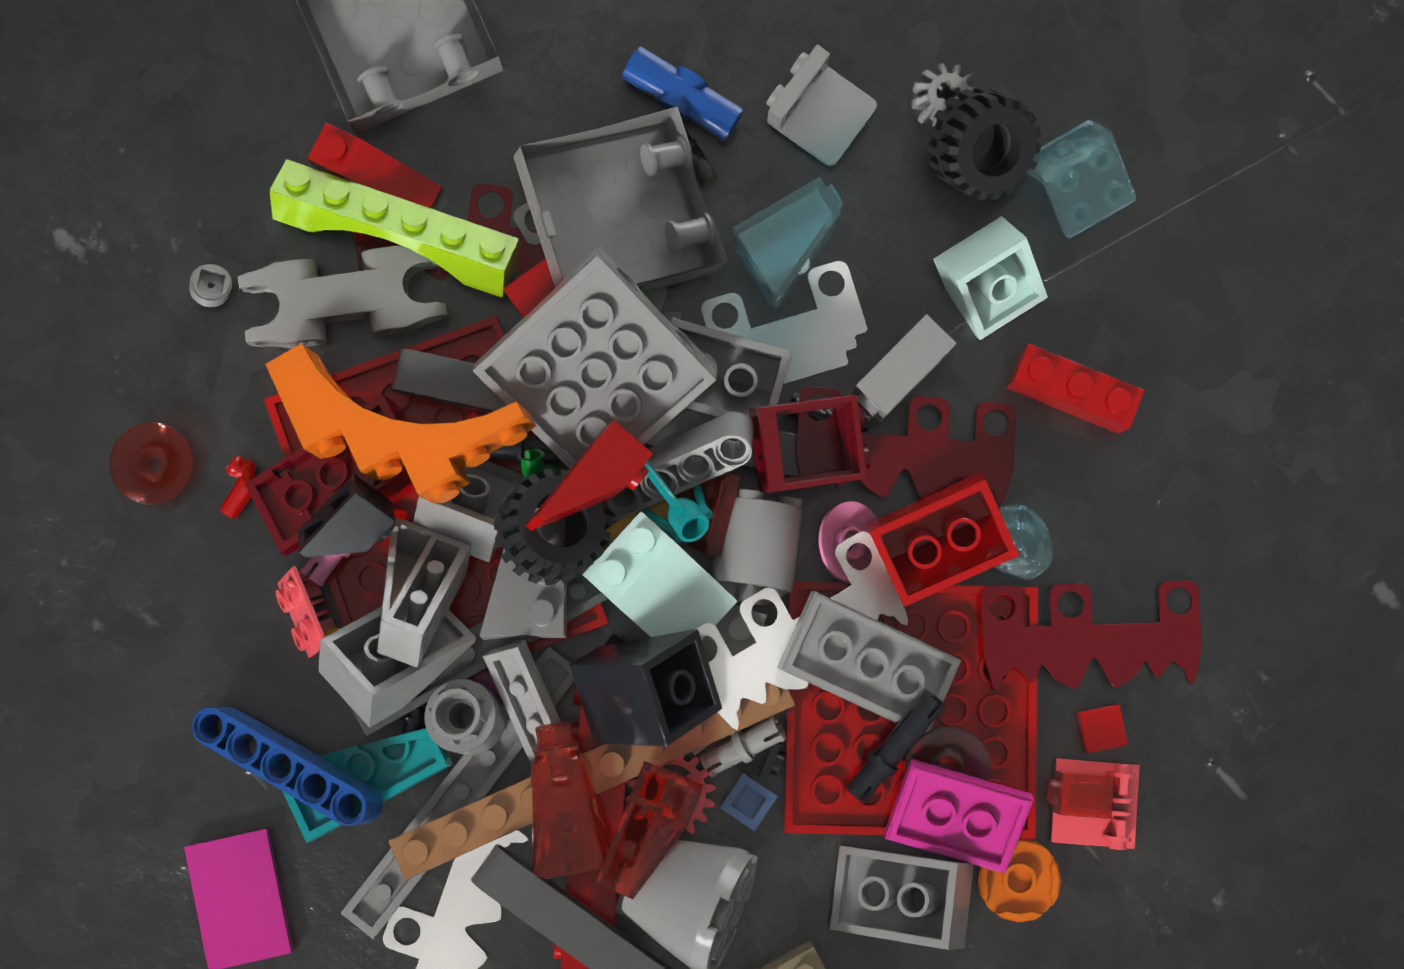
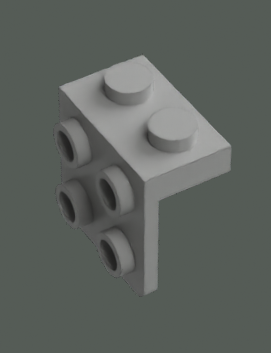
[766,45,877,166]

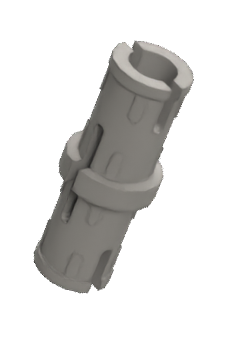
[700,715,786,777]

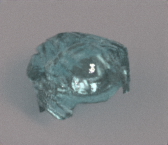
[994,503,1054,580]

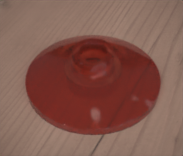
[110,422,194,505]

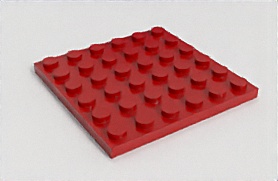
[784,581,1038,839]

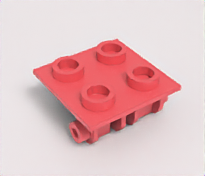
[276,566,336,659]
[1051,758,1140,850]

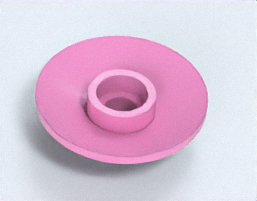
[819,501,878,584]

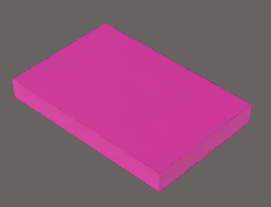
[884,758,1033,873]
[184,828,294,969]

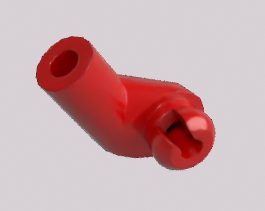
[219,455,256,519]

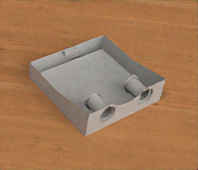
[296,0,503,134]
[513,107,728,292]
[472,245,716,469]

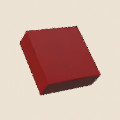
[1076,704,1128,753]

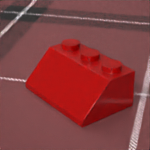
[867,473,1020,607]

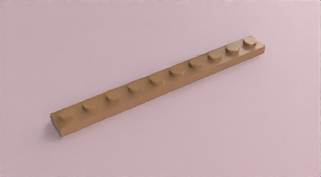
[388,682,795,880]

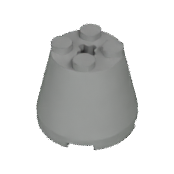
[616,833,759,969]

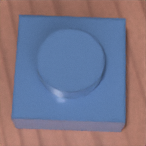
[720,772,778,831]

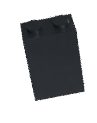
[569,629,723,747]

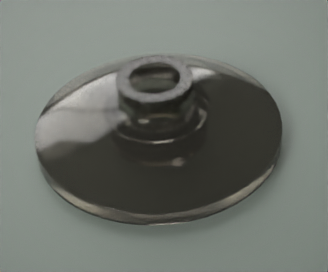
[905,727,991,781]

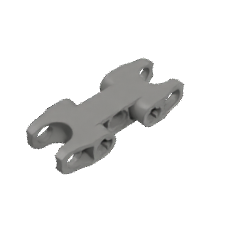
[238,245,450,349]

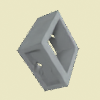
[850,314,957,424]

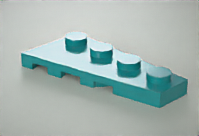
[282,728,453,843]

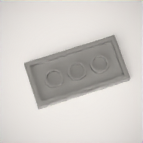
[777,591,961,737]

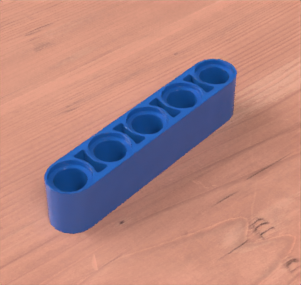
[192,707,383,826]

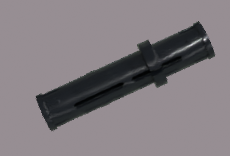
[846,689,946,803]

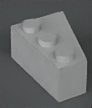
[377,517,471,668]

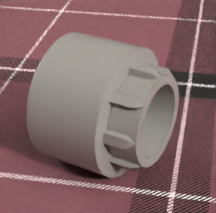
[425,679,506,755]

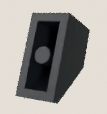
[298,474,396,558]

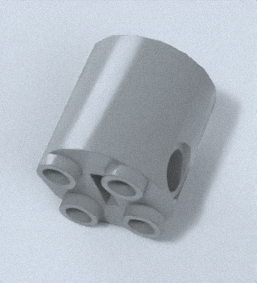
[710,489,803,606]

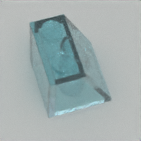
[733,177,843,314]

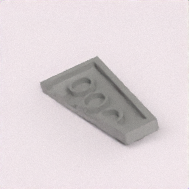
[480,477,568,640]

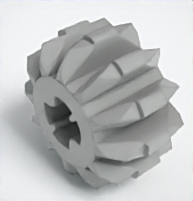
[911,63,975,126]

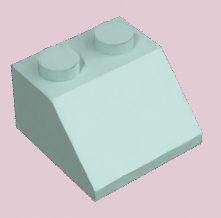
[933,216,1048,340]

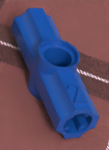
[622,46,744,142]

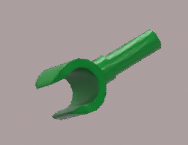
[521,448,561,478]

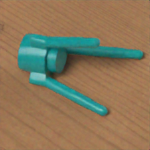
[639,461,713,543]

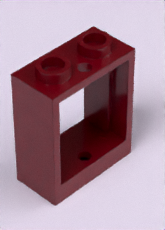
[749,395,871,493]

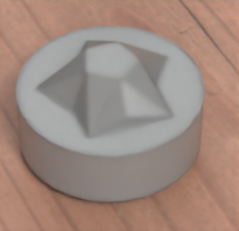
[189,264,232,307]

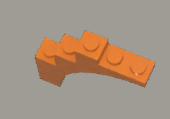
[265,343,537,504]

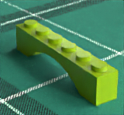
[270,159,519,298]

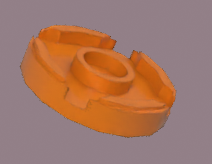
[976,838,1061,922]

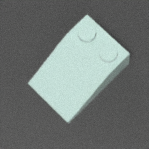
[583,512,738,640]

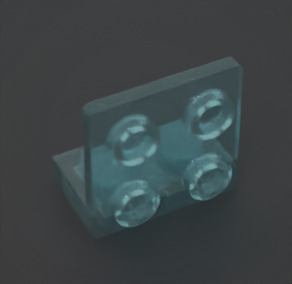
[1026,120,1136,238]

